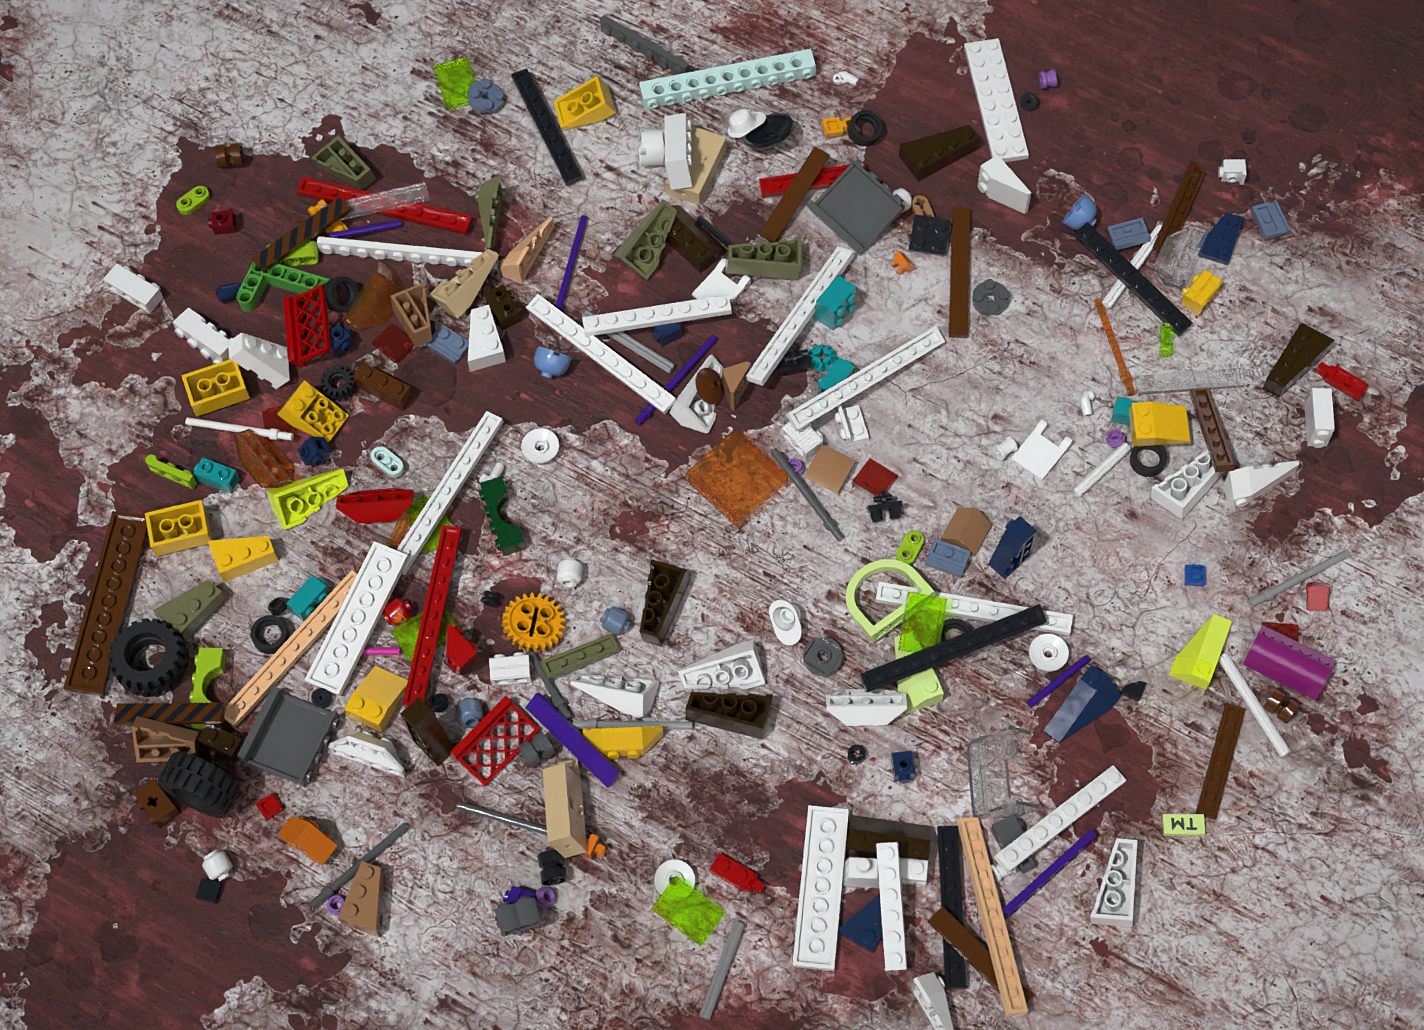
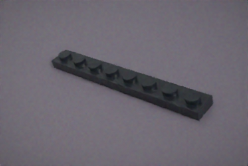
[511,68,582,186]
[1073,222,1193,337]
[937,826,966,990]

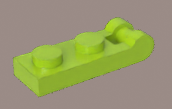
[145,454,197,489]

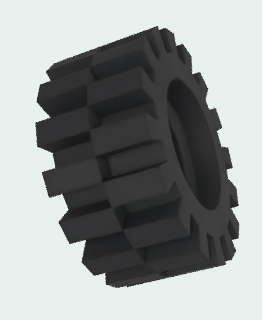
[321,365,356,402]

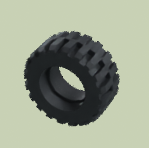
[108,618,189,697]
[158,751,240,818]

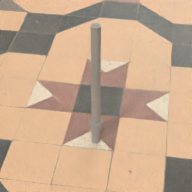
[1248,550,1351,607]
[573,719,692,730]

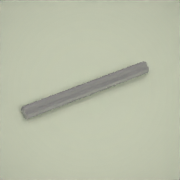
[582,310,675,373]

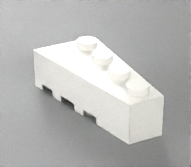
[665,113,692,190]
[172,308,233,364]
[1151,450,1224,519]
[1090,838,1137,927]

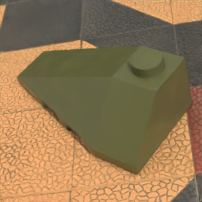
[475,176,504,251]
[613,199,677,280]

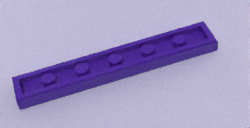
[525,692,622,788]
[1002,829,1096,919]

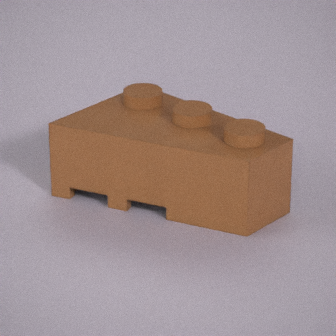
[390,282,432,347]
[132,716,201,763]
[338,861,384,937]

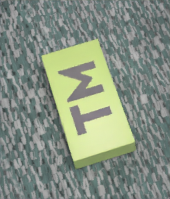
[1162,814,1205,836]

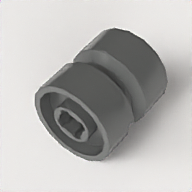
[518,731,555,768]

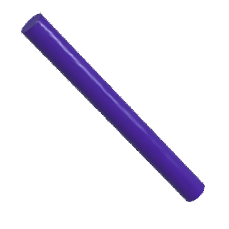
[329,220,402,238]
[1026,655,1091,708]

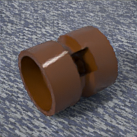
[215,142,244,168]
[1263,687,1302,724]

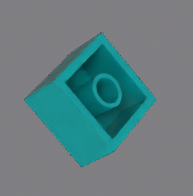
[815,275,857,330]

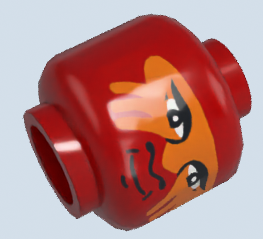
[382,598,413,627]

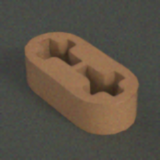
[911,196,934,217]

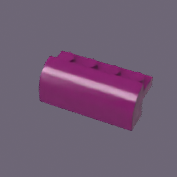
[1243,625,1336,700]

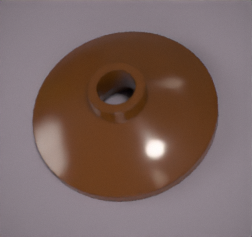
[695,368,724,405]

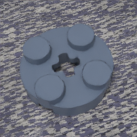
[467,79,503,114]

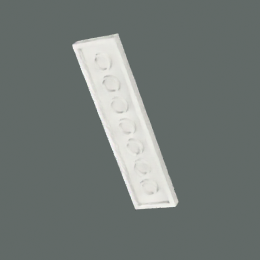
[964,38,1029,162]
[305,541,410,697]
[792,805,849,971]

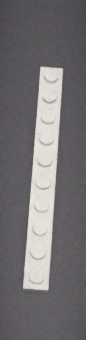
[317,236,499,269]
[746,246,855,386]
[526,294,677,414]
[786,326,945,431]
[397,411,504,575]
[875,582,1073,636]

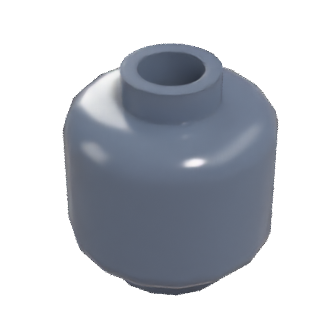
[600,606,630,635]
[456,697,483,728]

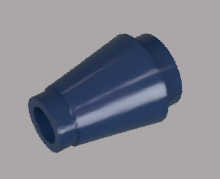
[215,282,242,303]

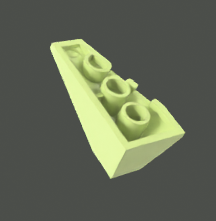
[894,631,944,715]

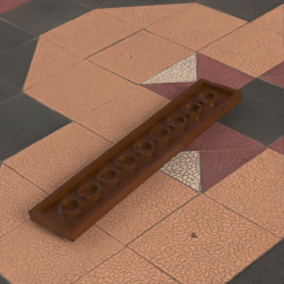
[63,511,148,696]

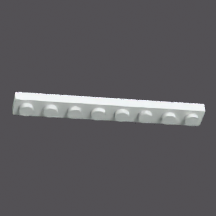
[582,295,732,337]
[994,766,1127,874]

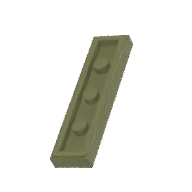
[540,633,620,680]

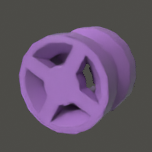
[1039,69,1057,89]

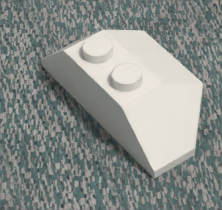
[826,689,907,726]
[328,732,406,778]

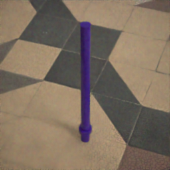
[554,215,588,312]
[634,335,718,425]

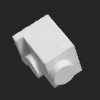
[1218,159,1247,185]

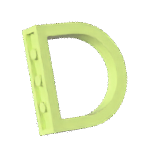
[846,559,935,643]

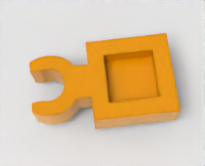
[821,117,851,138]

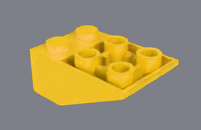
[277,380,349,443]

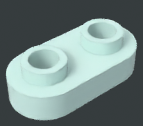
[371,446,404,478]

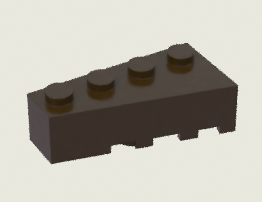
[899,125,980,182]
[1262,322,1335,398]
[640,559,690,647]
[685,692,773,740]
[400,697,454,767]

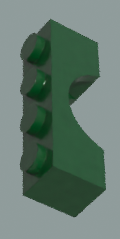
[478,476,526,556]

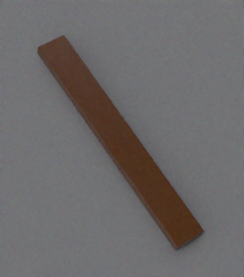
[948,207,970,338]

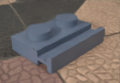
[1251,200,1291,240]
[1107,218,1150,250]
[426,324,469,365]
[925,538,971,578]

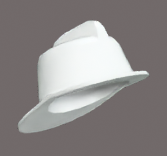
[728,109,766,138]
[769,600,802,645]

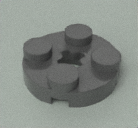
[972,279,1010,316]
[803,637,842,677]

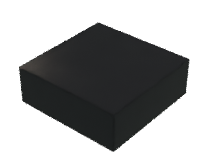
[195,878,223,904]

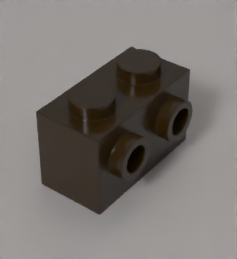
[484,284,523,330]
[197,724,244,764]

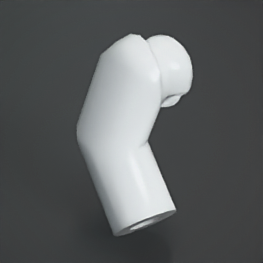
[833,71,860,87]

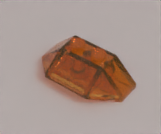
[343,261,402,330]
[234,429,295,488]

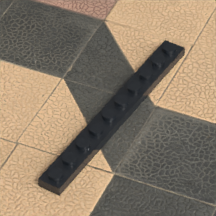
[859,604,1047,693]

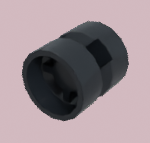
[537,850,568,886]

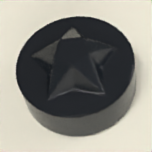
[1020,92,1038,111]
[268,597,287,616]
[311,688,331,708]
[428,693,449,712]

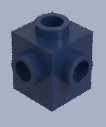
[322,324,353,358]
[298,437,331,466]

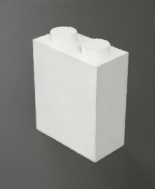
[1304,388,1335,448]

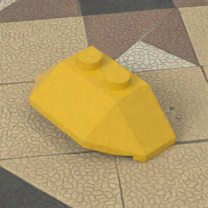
[583,725,664,759]

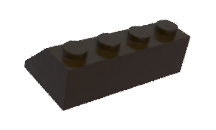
[666,205,727,273]
[846,815,932,861]

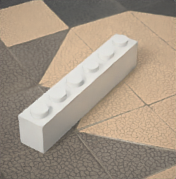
[876,842,908,971]

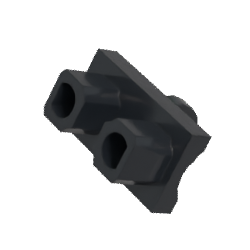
[777,349,812,375]
[866,490,903,522]

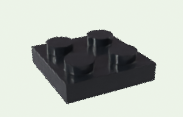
[908,214,951,257]

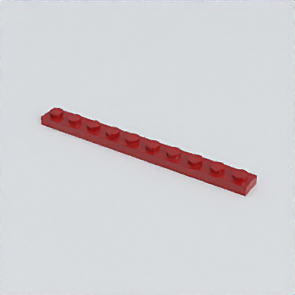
[297,177,473,235]
[403,525,462,708]

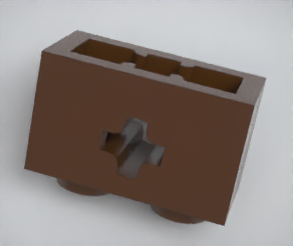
[133,778,180,829]

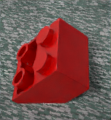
[445,624,477,676]

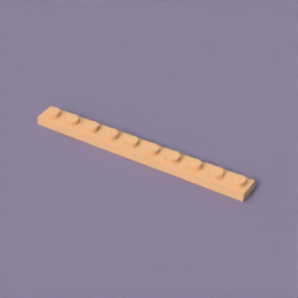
[224,570,357,728]
[957,817,1028,1016]

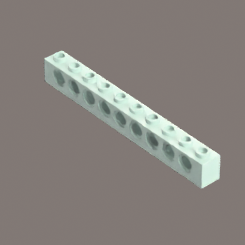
[639,49,816,109]

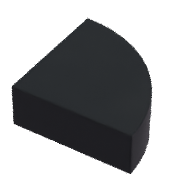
[1120,681,1147,702]

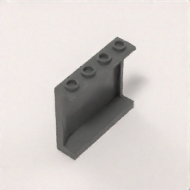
[806,158,905,256]
[237,686,340,788]

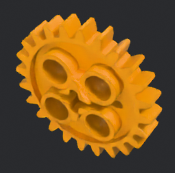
[502,592,566,653]

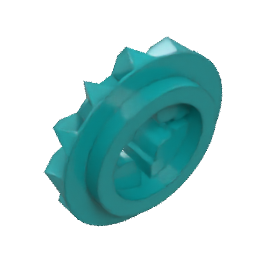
[808,343,837,371]

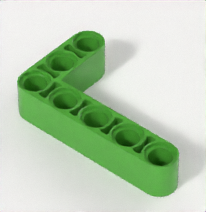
[236,262,338,312]

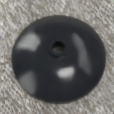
[742,113,794,149]

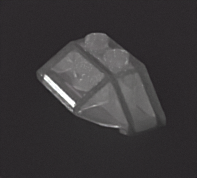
[1153,224,1209,291]

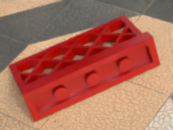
[283,284,331,368]
[450,696,540,787]

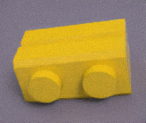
[1181,270,1223,315]

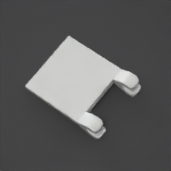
[692,259,751,304]
[1011,420,1072,481]

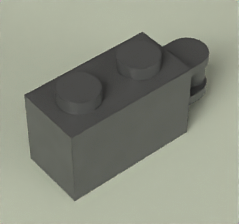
[990,814,1035,874]

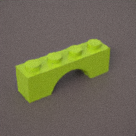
[190,647,227,729]

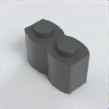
[494,896,542,937]

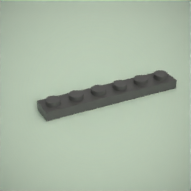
[600,15,689,75]

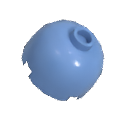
[1062,194,1097,231]
[534,346,572,379]

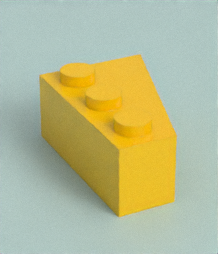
[208,536,279,582]

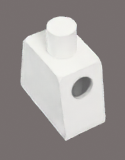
[842,858,880,888]

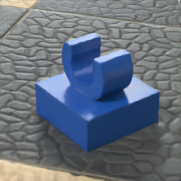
[1184,564,1205,587]

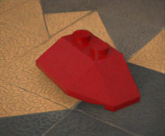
[336,488,414,524]

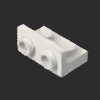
[834,405,869,446]

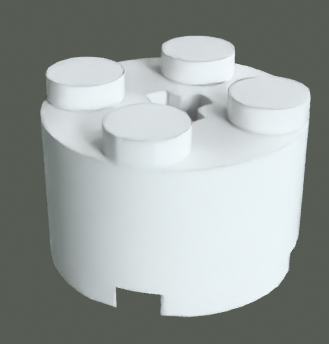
[638,129,665,166]

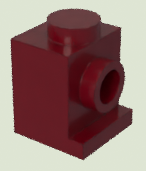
[208,208,236,235]

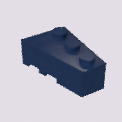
[988,516,1037,579]

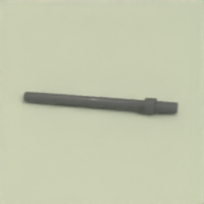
[770,448,844,542]
[518,627,572,720]
[456,801,547,835]
[309,823,409,909]

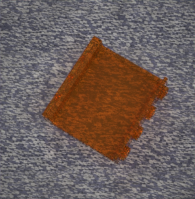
[685,429,788,530]

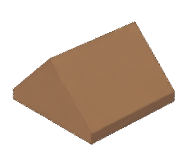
[722,361,750,410]
[940,508,992,557]

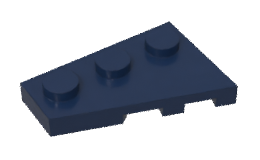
[1192,212,1244,266]
[838,893,883,953]

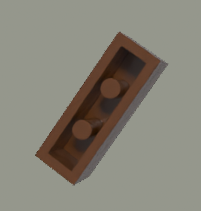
[353,363,413,411]

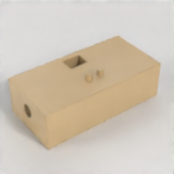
[666,126,727,206]
[543,763,587,858]

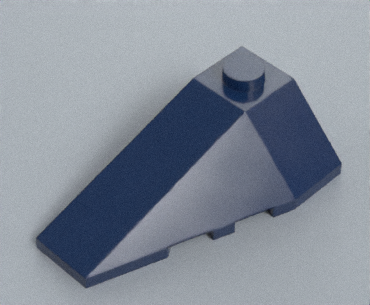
[1043,665,1122,743]

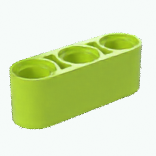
[266,241,319,267]

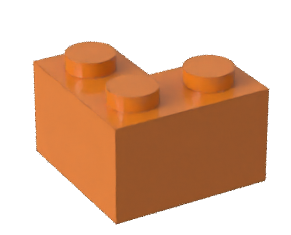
[277,816,337,866]

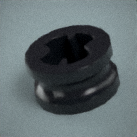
[480,591,500,607]
[847,745,866,765]

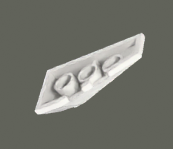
[669,355,723,433]
[1222,461,1299,508]
[571,674,659,718]

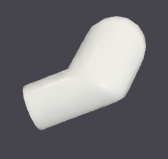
[1080,390,1095,416]
[479,463,504,483]

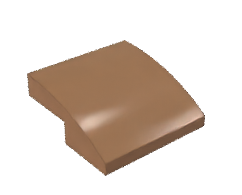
[804,444,856,494]

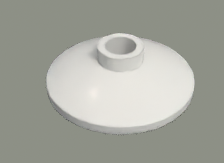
[521,429,559,464]
[1029,634,1069,672]
[654,859,695,901]

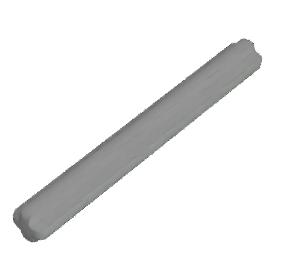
[700,921,744,1020]

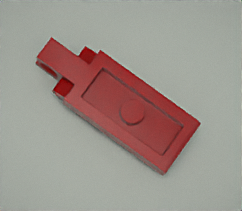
[1315,362,1369,401]
[709,852,765,894]

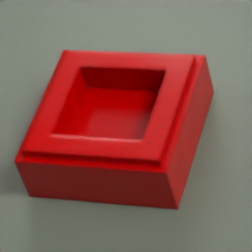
[255,793,284,821]

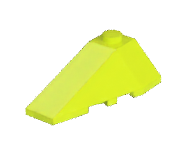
[266,468,348,530]
[1169,614,1232,690]

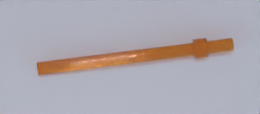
[1094,298,1136,396]

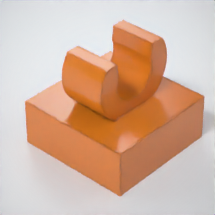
[891,251,916,275]
[583,833,607,860]

